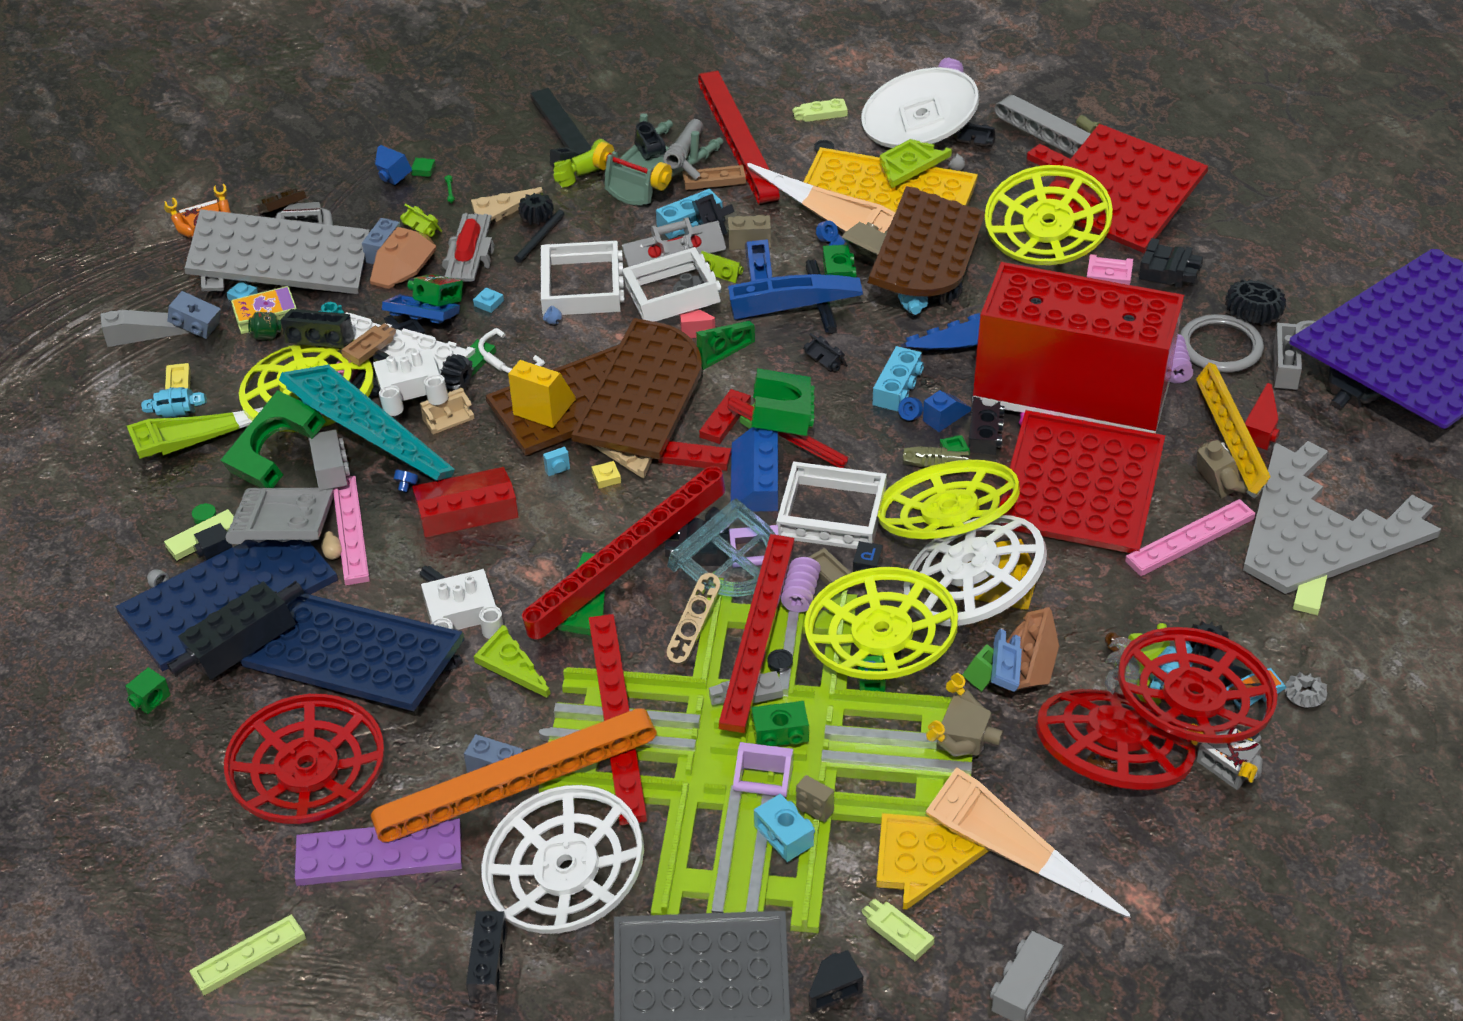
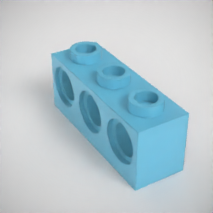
[656,189,722,239]
[873,346,924,412]

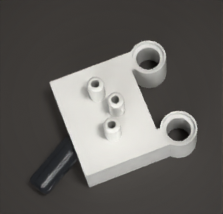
[373,348,448,416]
[419,566,503,639]

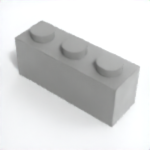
[1273,323,1302,390]
[309,430,350,491]
[990,931,1063,1021]

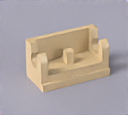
[420,388,474,434]

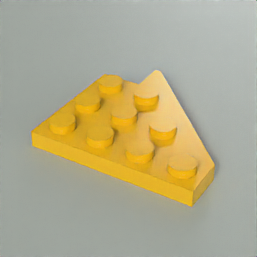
[876,813,990,909]

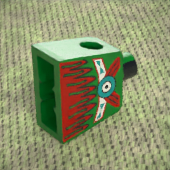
[407,274,463,306]

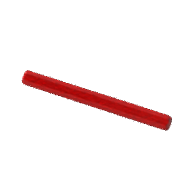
[727,396,848,468]

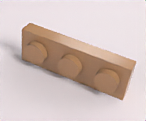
[683,165,746,190]

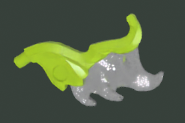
[1104,623,1170,706]

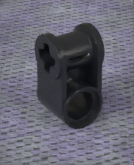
[634,121,666,159]

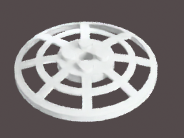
[904,515,1047,626]
[482,785,644,934]

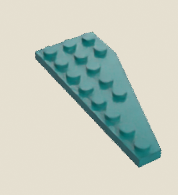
[279,364,455,480]

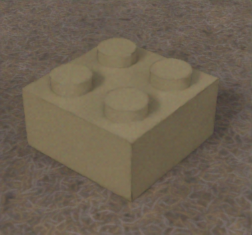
[796,775,834,822]

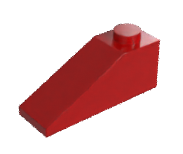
[1245,383,1280,450]

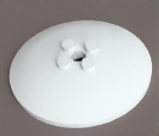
[861,67,979,148]

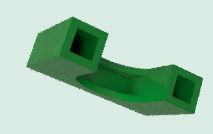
[751,368,815,436]
[220,390,326,488]

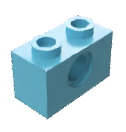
[754,793,815,862]

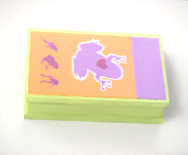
[231,286,296,334]

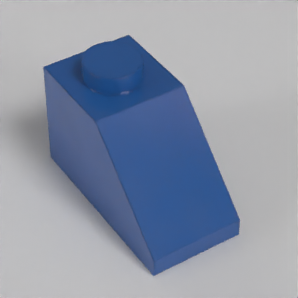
[375,145,412,185]
[745,239,772,281]
[923,390,971,432]

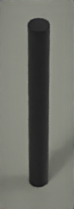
[514,209,565,263]

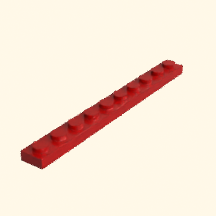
[719,534,795,733]
[589,614,647,825]

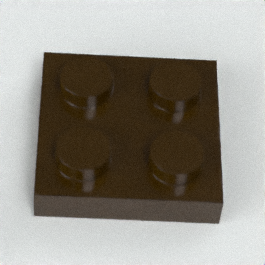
[256,188,307,213]

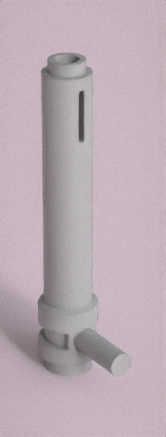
[664,119,703,180]

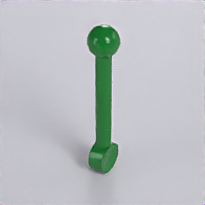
[444,175,455,203]

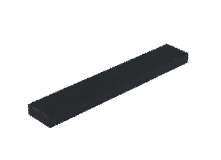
[530,88,591,156]

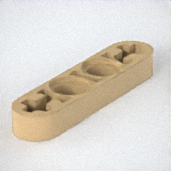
[667,573,721,666]

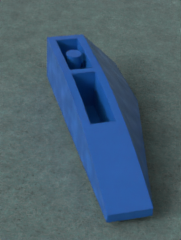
[728,274,863,319]
[901,313,980,350]

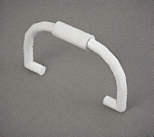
[478,328,545,373]

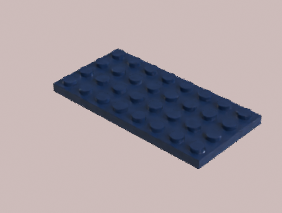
[115,540,338,672]
[241,593,465,711]

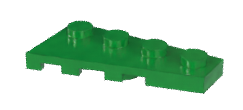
[555,552,605,636]

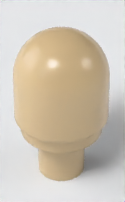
[321,531,342,560]

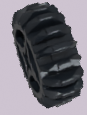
[1225,279,1286,325]

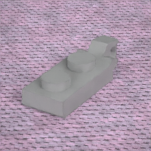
[709,671,783,705]

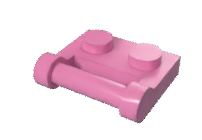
[1087,254,1133,285]

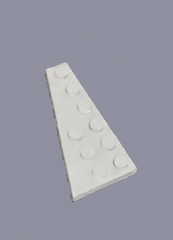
[345,312,475,375]

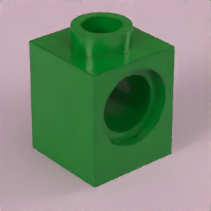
[125,667,171,714]

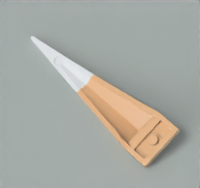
[747,163,895,233]
[926,767,1130,918]

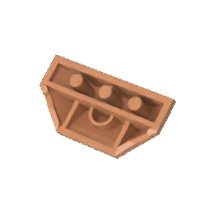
[370,227,437,289]
[1006,607,1059,691]

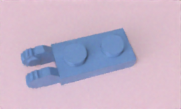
[991,629,1022,692]

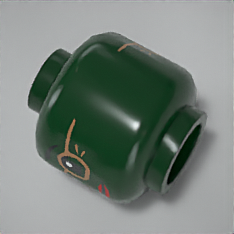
[248,312,281,340]

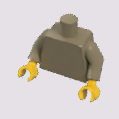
[926,673,1003,757]

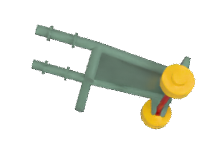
[592,113,723,205]

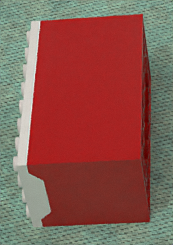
[972,262,1184,434]

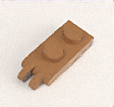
[342,323,396,366]

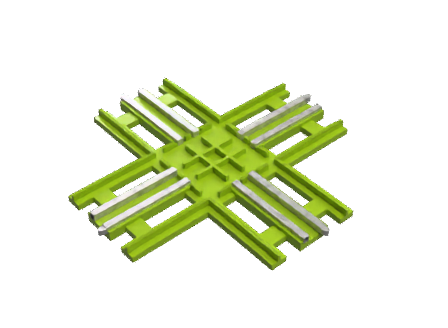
[539,578,984,933]

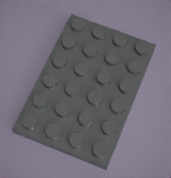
[614,911,790,1021]

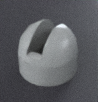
[948,153,965,171]
[147,569,169,587]

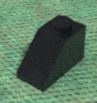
[809,950,864,1014]

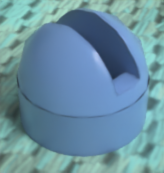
[543,305,562,325]

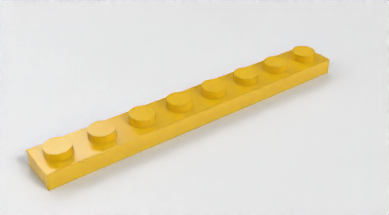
[1196,362,1271,494]

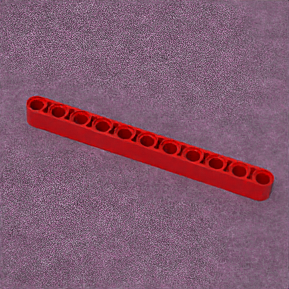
[698,70,780,204]
[522,466,725,639]

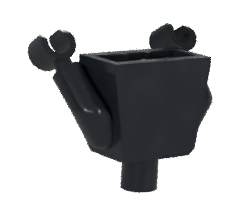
[1328,367,1390,410]

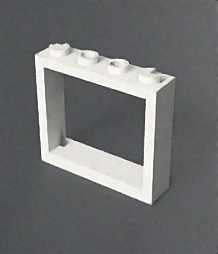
[541,241,624,316]
[622,247,721,322]
[776,462,887,549]

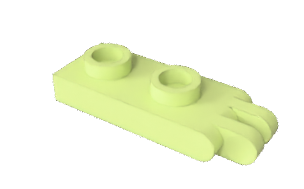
[792,99,848,122]
[862,899,934,962]

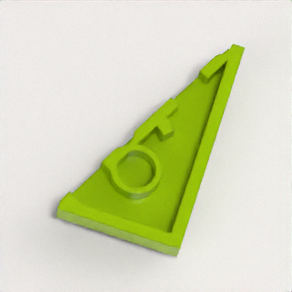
[474,625,551,698]

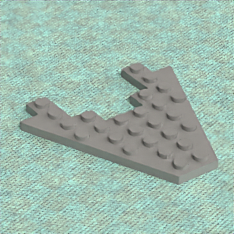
[1243,441,1441,594]

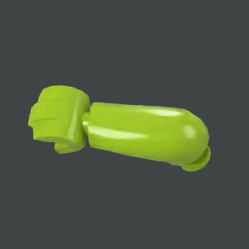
[553,139,608,188]

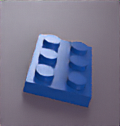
[382,294,460,323]

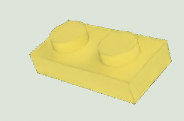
[165,363,191,389]

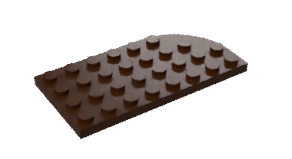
[867,186,985,297]
[571,318,702,459]
[486,344,619,456]

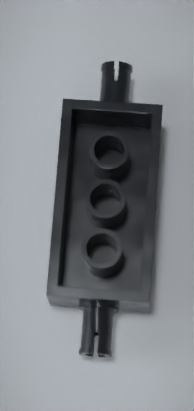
[167,580,304,680]

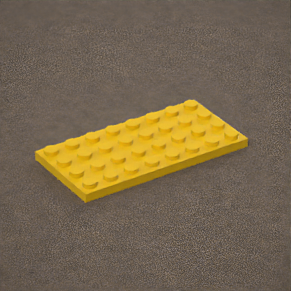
[797,147,978,212]

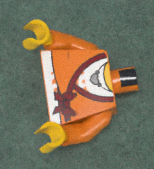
[164,184,231,239]

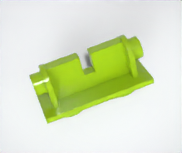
[400,203,442,237]
[701,251,744,283]

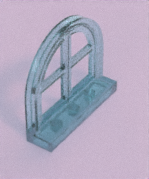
[667,498,776,597]

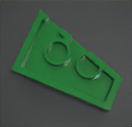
[696,321,755,370]

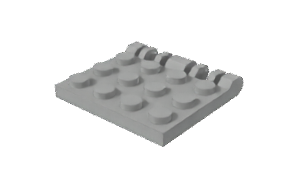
[225,488,334,544]

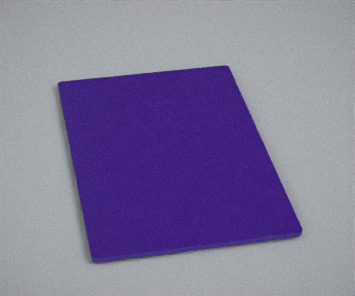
[1289,249,1463,429]

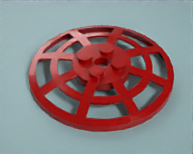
[1118,627,1277,744]
[1036,689,1195,790]
[224,694,385,824]

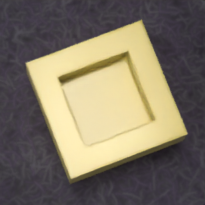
[592,461,621,489]

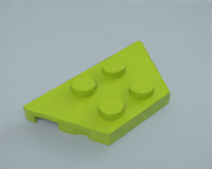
[880,139,952,188]

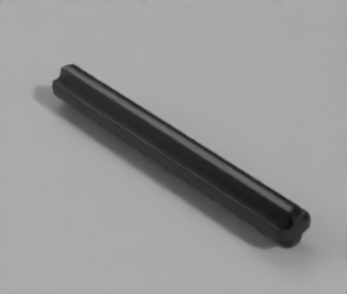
[805,259,837,334]

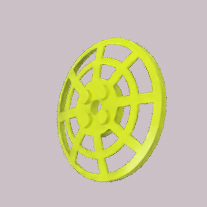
[985,165,1113,265]
[239,344,374,432]
[877,460,1020,539]
[805,567,958,680]

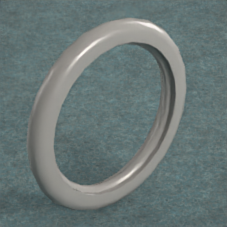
[1180,314,1264,373]

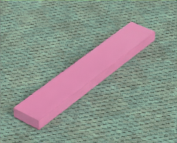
[333,476,370,586]
[1125,499,1255,576]

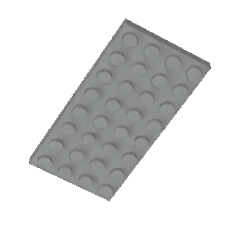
[185,209,369,294]

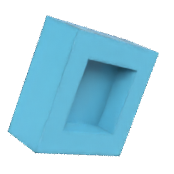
[226,281,258,300]
[473,288,504,313]
[543,447,570,476]

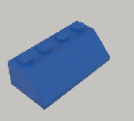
[730,427,778,512]

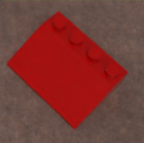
[412,467,519,538]

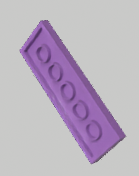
[295,818,462,886]

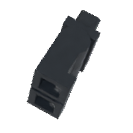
[1139,238,1203,288]
[665,516,729,567]

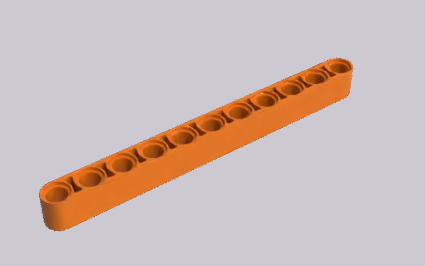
[371,708,657,842]

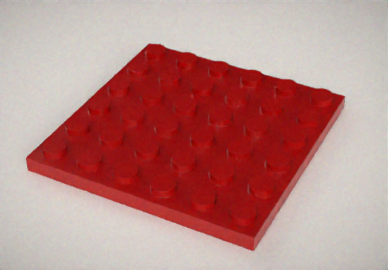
[1036,124,1208,253]
[995,410,1166,553]

